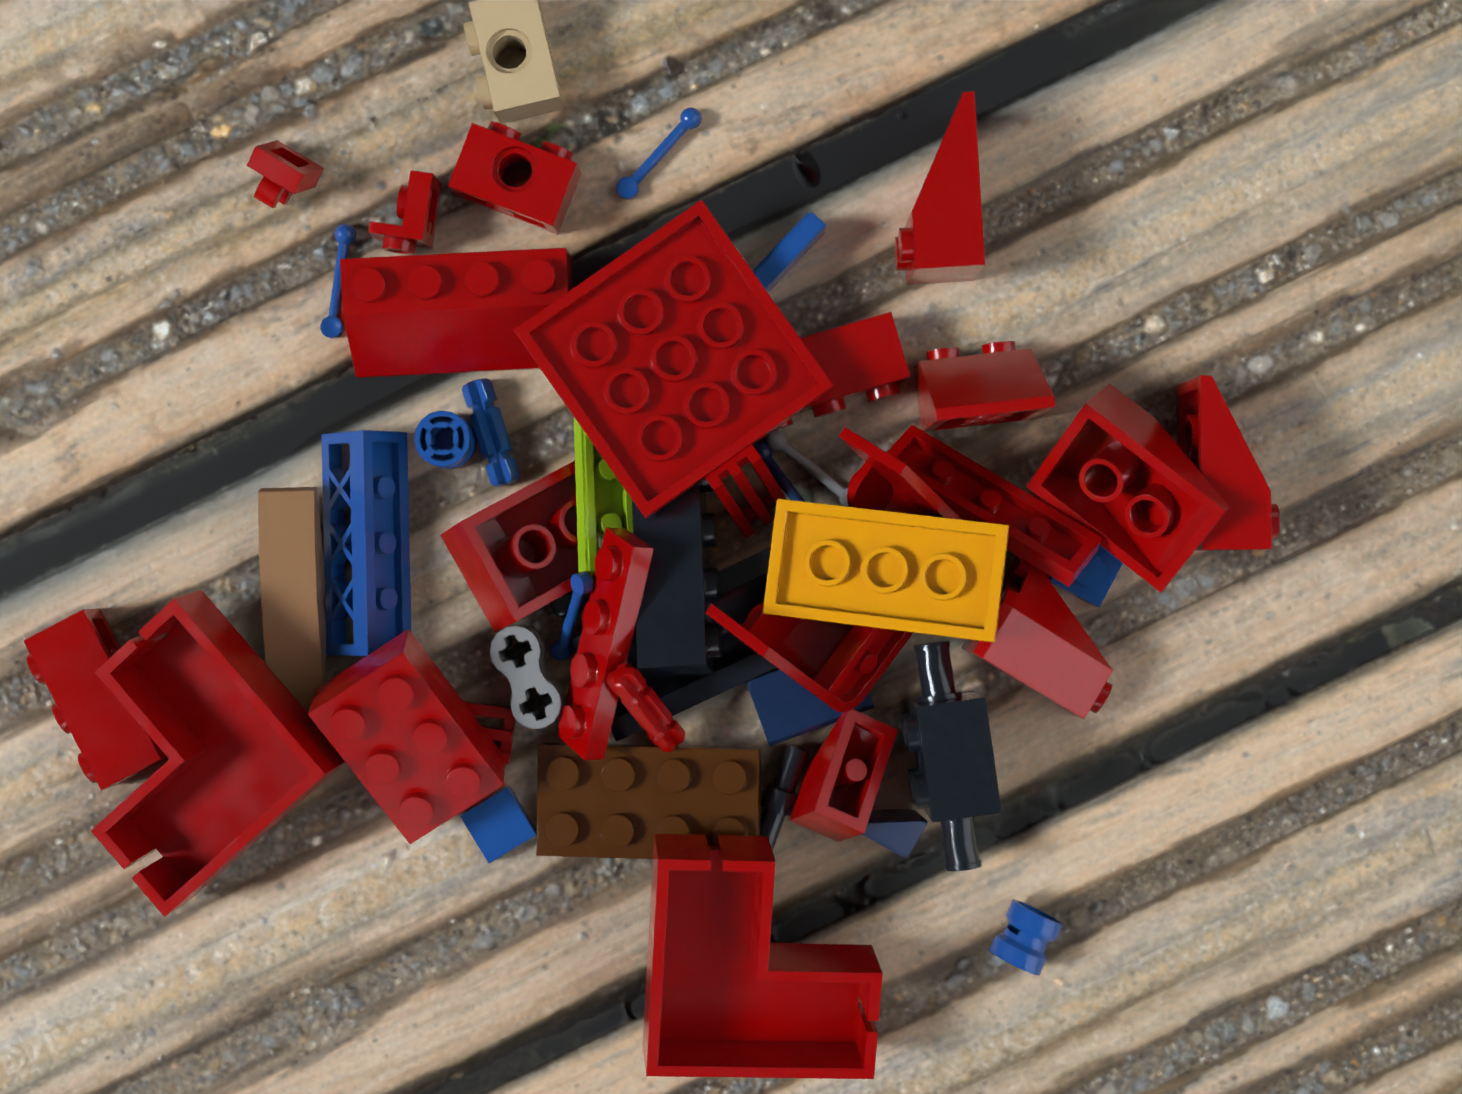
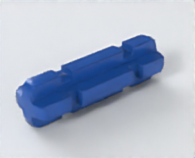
[462,378,520,487]

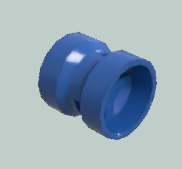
[414,410,478,469]
[989,899,1064,976]

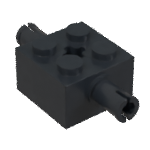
[900,641,1002,872]

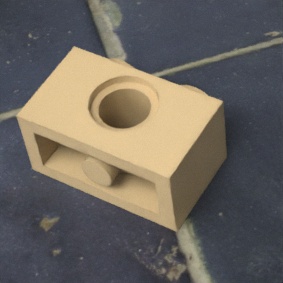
[463,0,565,124]

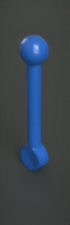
[616,107,702,200]
[320,224,356,339]
[550,571,593,661]

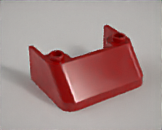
[705,427,963,712]

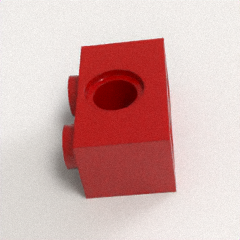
[448,121,582,235]

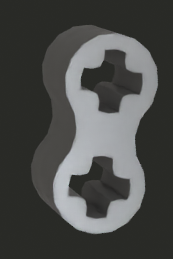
[490,624,566,729]

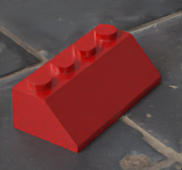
[340,248,573,378]

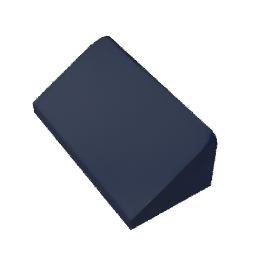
[747,669,875,746]

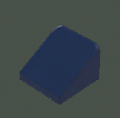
[862,809,928,858]

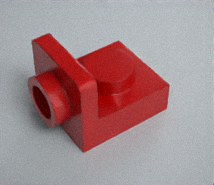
[368,170,442,255]

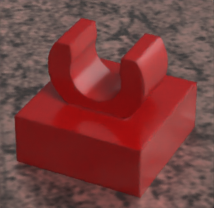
[246,140,324,208]

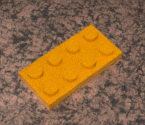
[763,499,1009,643]

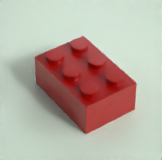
[308,629,506,844]

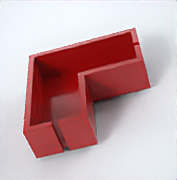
[91,590,345,917]
[643,834,883,1079]

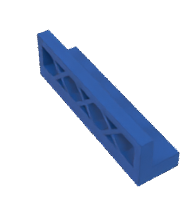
[322,430,412,656]

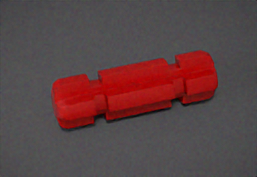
[607,662,685,752]

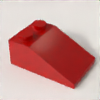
[894,91,985,285]
[914,341,1055,432]
[1176,375,1280,551]
[1026,384,1230,593]
[440,461,579,632]

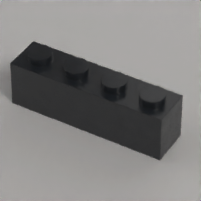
[632,478,722,678]

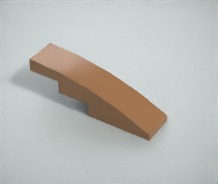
[258,487,327,712]

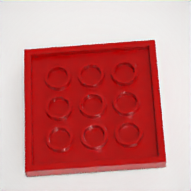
[513,200,834,519]

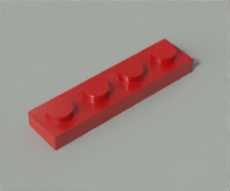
[887,425,1103,587]
[558,527,654,760]

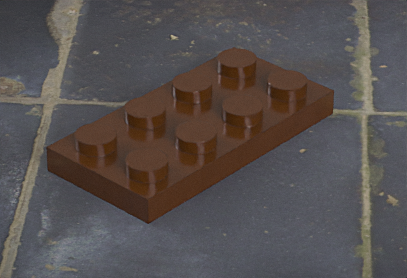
[536,743,761,859]

